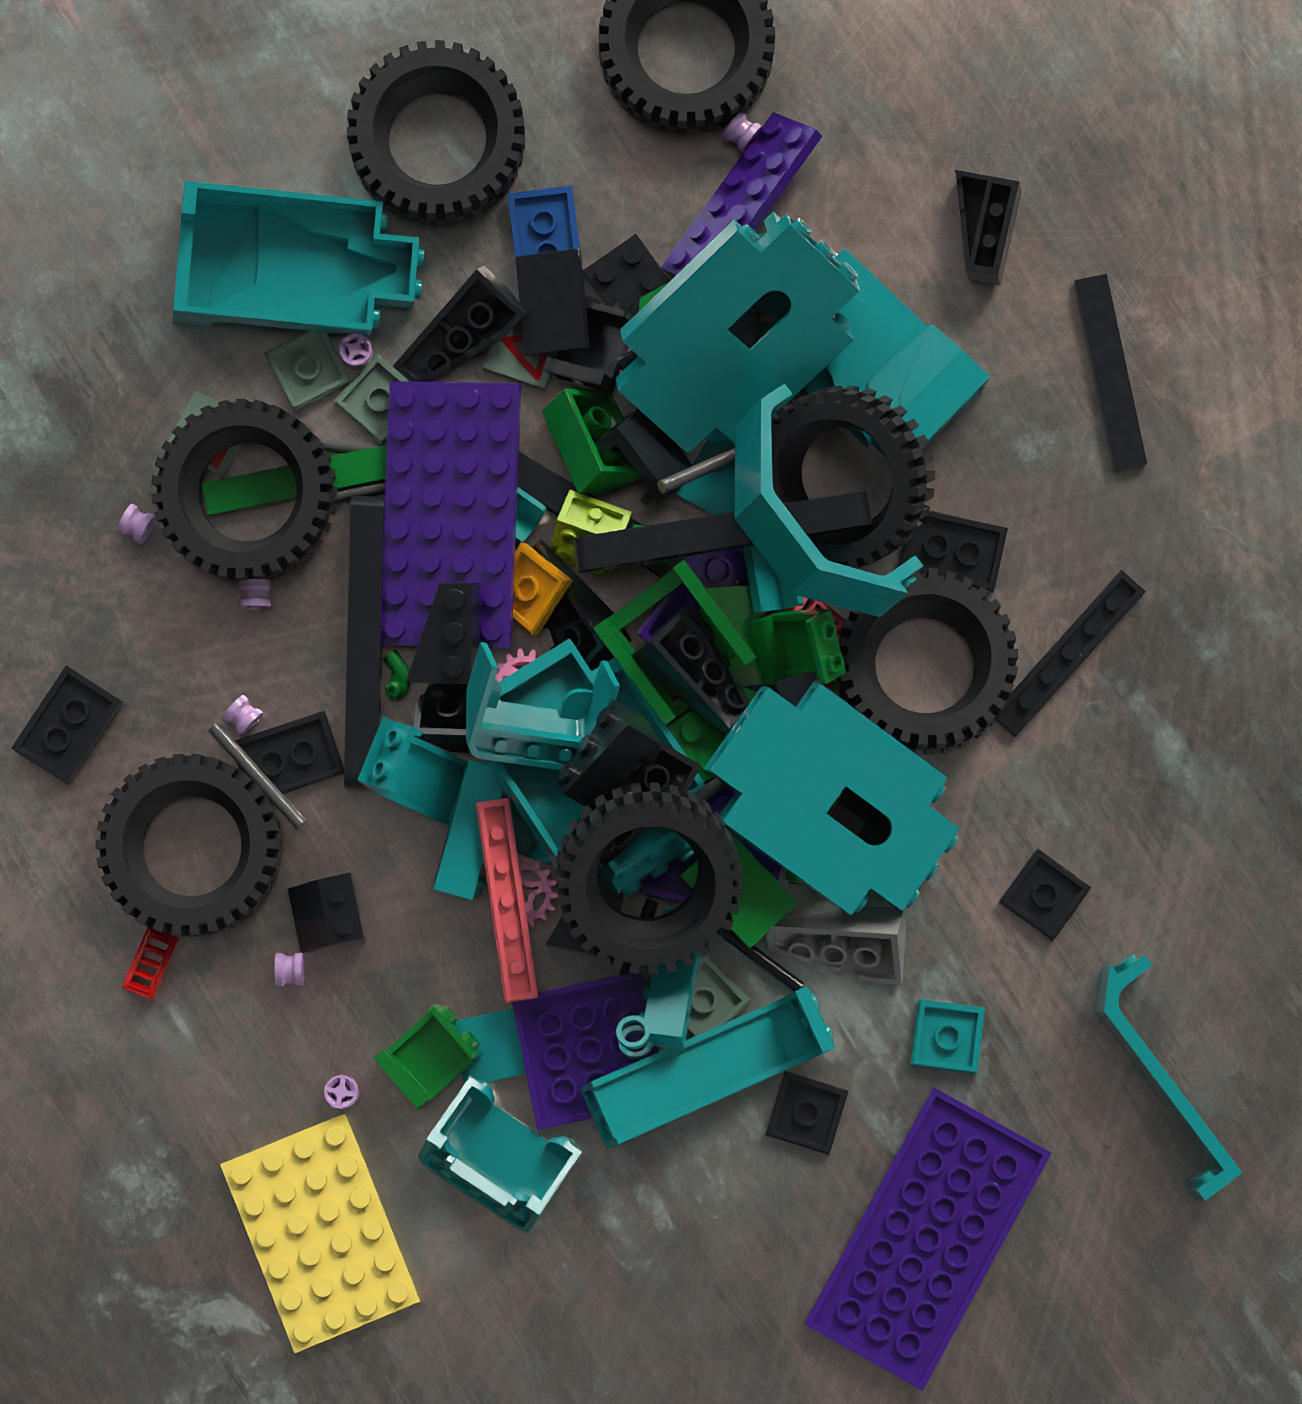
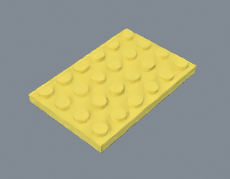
[220,1113,421,1353]

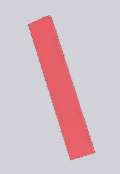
[475,798,538,1003]

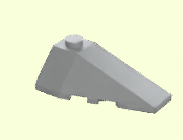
[766,906,906,985]

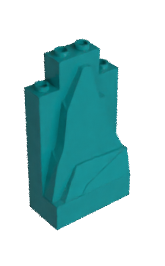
[172,181,424,337]
[759,248,990,480]

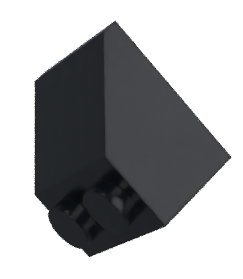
[288,872,366,954]

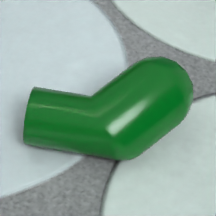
[383,649,410,699]

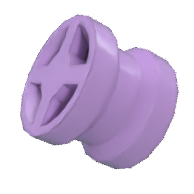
[722,111,762,153]
[339,333,373,370]
[117,504,156,545]
[238,579,271,610]
[221,695,263,737]
[275,953,304,986]
[324,1075,359,1109]

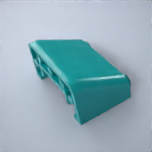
[418,1077,582,1232]

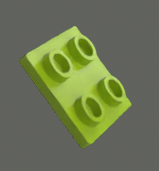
[550,490,632,578]

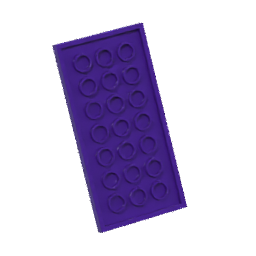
[381,381,522,649]
[804,1087,1051,1391]

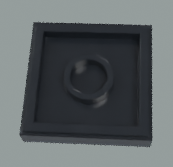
[998,848,1092,941]
[765,1071,849,1155]

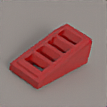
[121,926,180,1000]

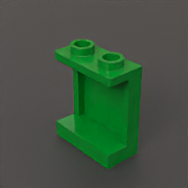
[750,610,846,685]
[374,1004,483,1109]

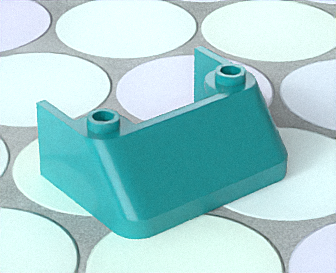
[466,642,620,770]

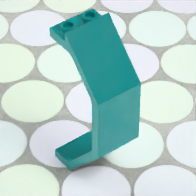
[735,384,923,617]
[357,716,553,866]

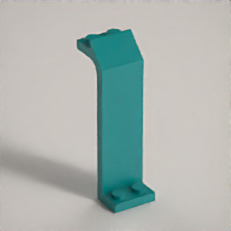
[1096,954,1243,1201]
[580,986,836,1150]

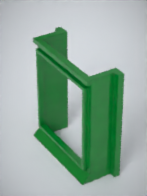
[593,560,757,725]

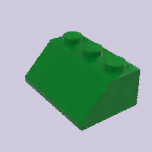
[542,389,641,494]

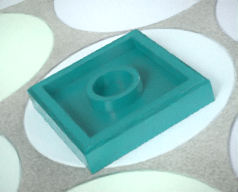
[910,999,985,1074]

